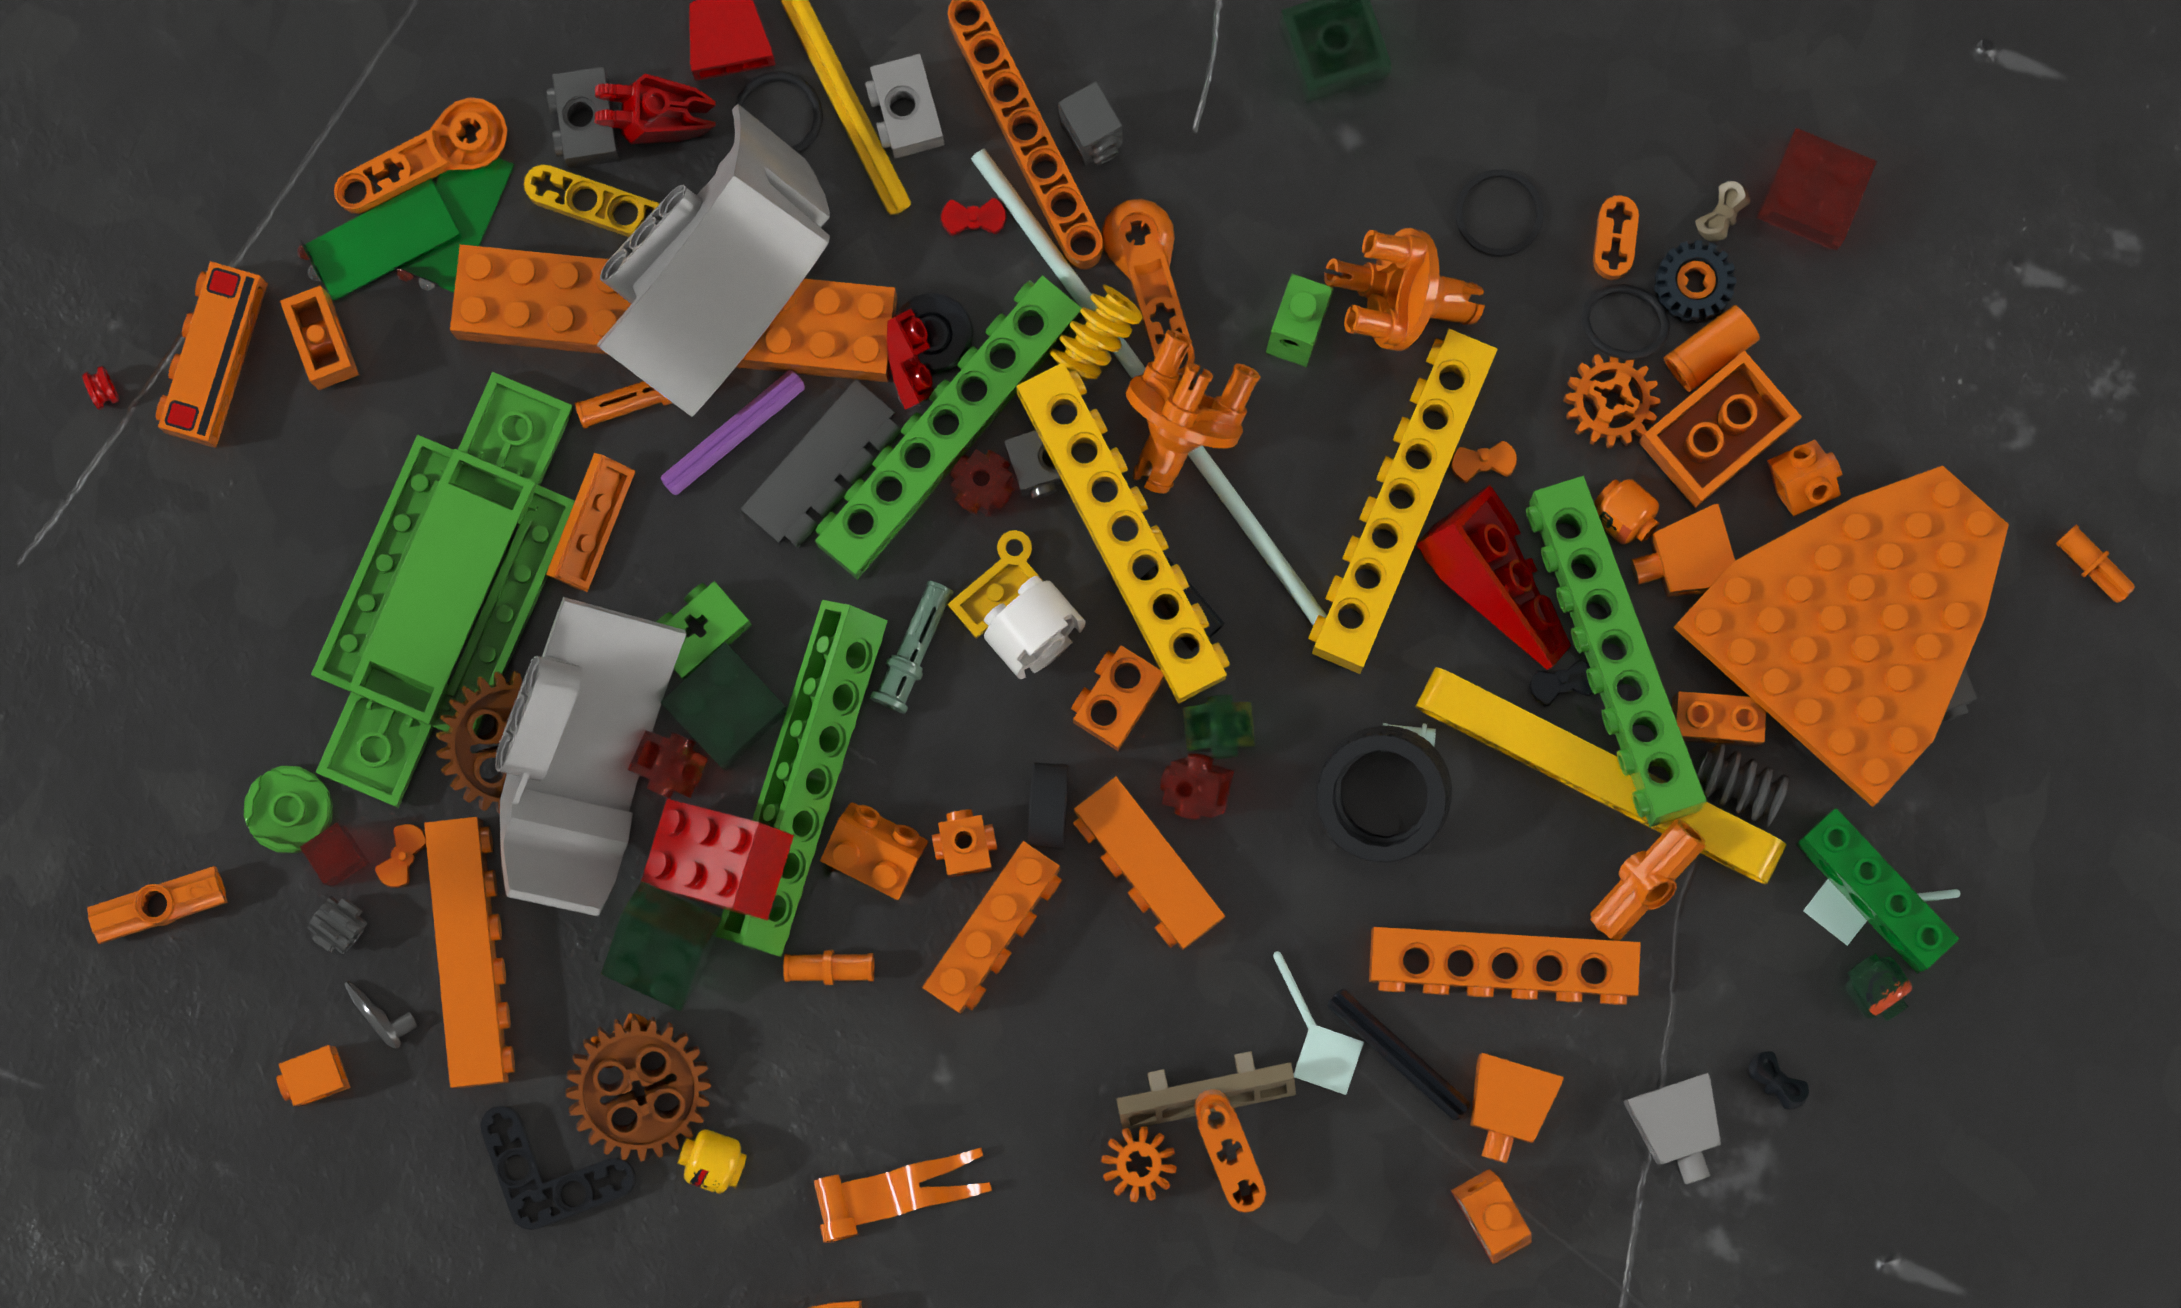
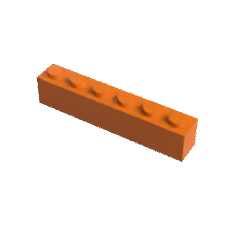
[424,817,515,1089]

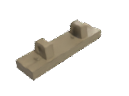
[1116,1051,1296,1130]

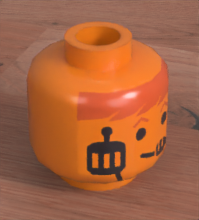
[1594,479,1659,544]

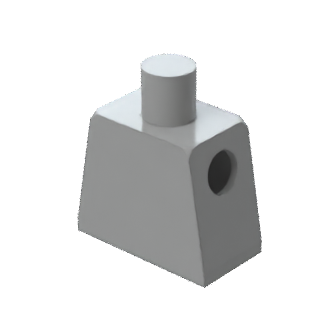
[1624,1073,1721,1184]

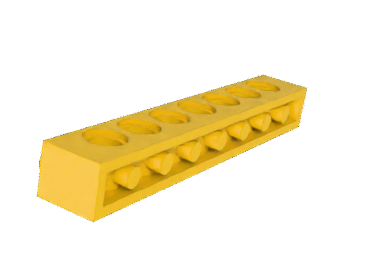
[1308,329,1498,674]
[1016,362,1230,704]

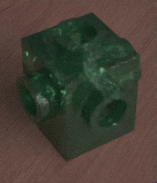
[1183,695,1255,759]

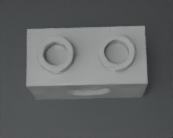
[865,54,945,159]

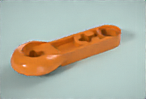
[334,98,507,214]
[1101,199,1195,379]

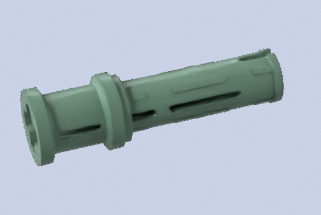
[869,581,954,714]

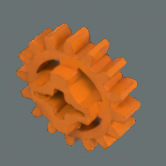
[1564,354,1661,449]

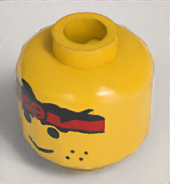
[678,1129,747,1194]

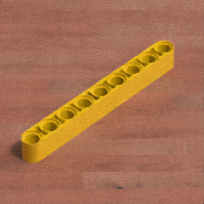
[1415,667,1787,884]

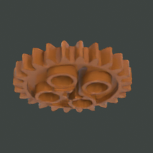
[436,671,522,814]
[566,1016,711,1161]

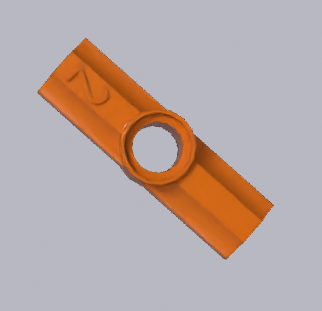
[1590,818,1706,941]
[87,866,228,944]

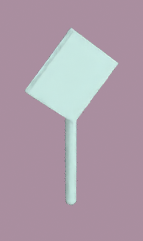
[1803,879,1961,946]
[1273,951,1364,1095]

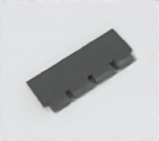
[740,379,901,548]

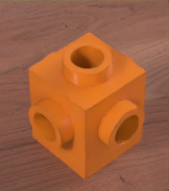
[1767,440,1842,516]
[932,809,997,878]

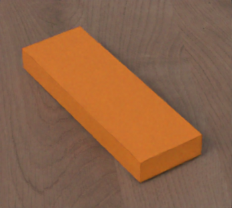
[546,453,635,592]

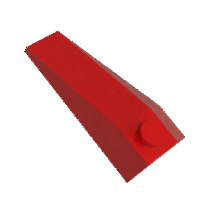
[1416,485,1571,670]

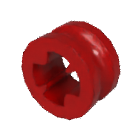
[82,365,119,410]

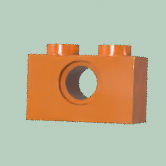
[280,285,359,390]
[1672,691,1766,747]

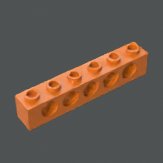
[1369,927,1641,1005]

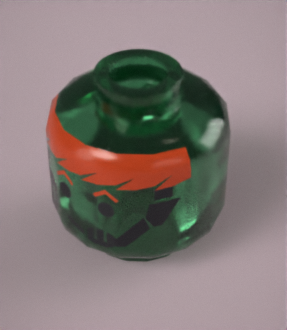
[1845,953,1912,1021]

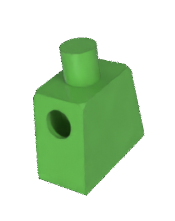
[1266,274,1334,367]

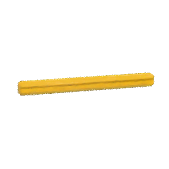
[780,0,911,215]

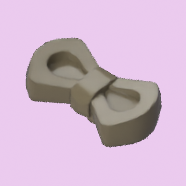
[1696,181,1751,242]

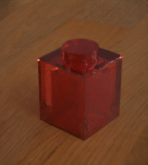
[300,823,369,887]

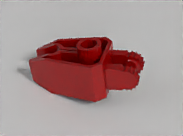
[595,73,715,144]

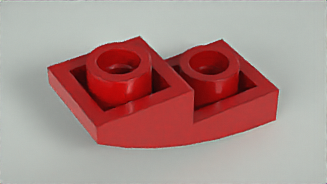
[887,309,934,410]

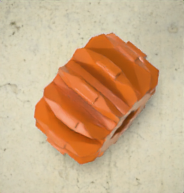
[1101,1126,1177,1202]

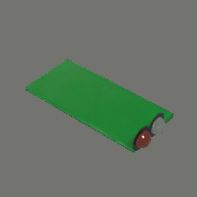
[394,158,515,293]
[297,178,461,301]

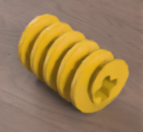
[1049,284,1142,381]

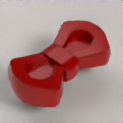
[940,198,1007,236]

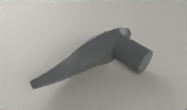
[344,981,418,1049]

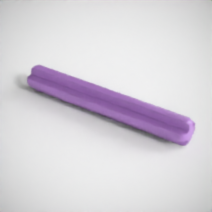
[661,370,805,495]

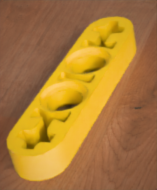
[524,164,660,237]

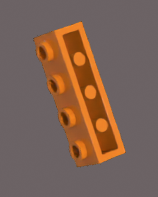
[922,841,1062,1015]

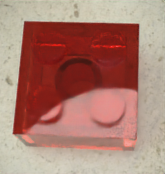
[1756,128,1877,251]

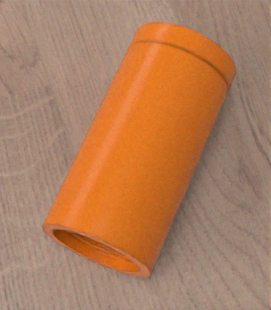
[1664,305,1760,392]

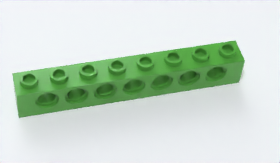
[815,275,1083,580]
[1526,475,1706,827]
[715,600,888,957]

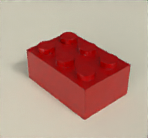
[640,799,794,921]

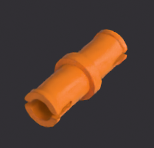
[783,950,875,985]

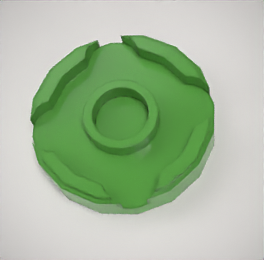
[244,766,333,854]

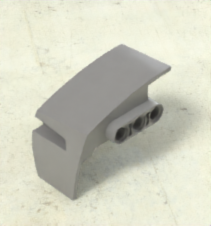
[597,104,830,417]
[495,597,686,916]

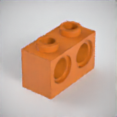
[1071,645,1165,751]

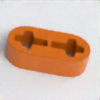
[1593,195,1639,280]

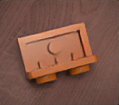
[820,802,929,900]

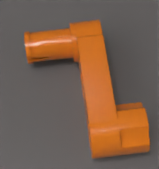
[1194,1089,1266,1213]

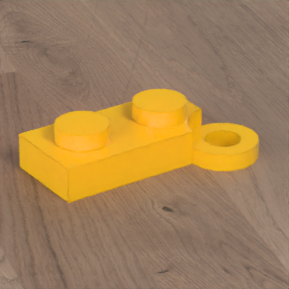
[948,530,1043,639]

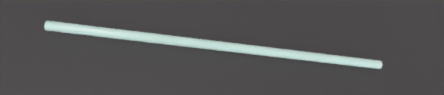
[971,149,1327,626]

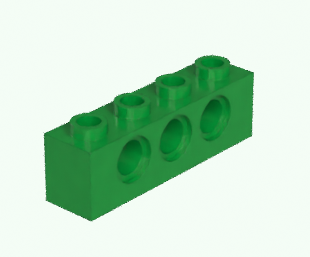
[1796,808,1959,974]

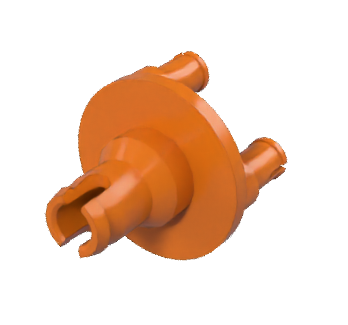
[1324,228,1485,351]
[1126,330,1261,494]

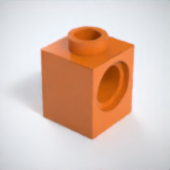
[276,1045,351,1107]

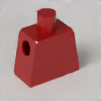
[689,0,776,81]

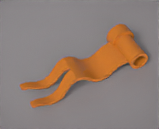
[813,1148,992,1243]

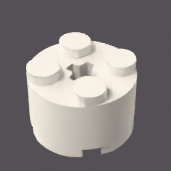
[984,576,1086,679]

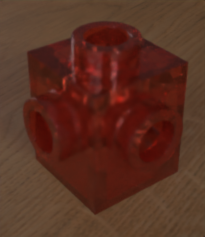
[950,449,1015,517]
[627,730,708,799]
[1160,753,1234,819]

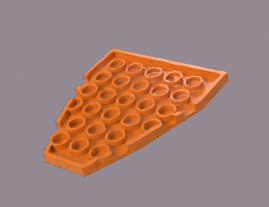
[1673,466,2009,807]

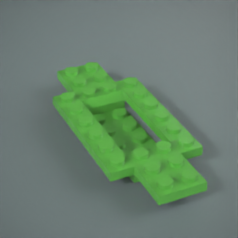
[311,372,575,808]

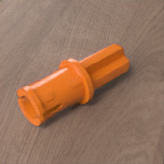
[2056,524,2135,603]

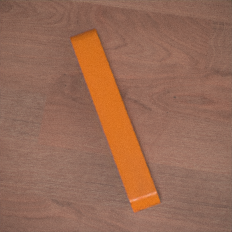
[948,0,1103,270]

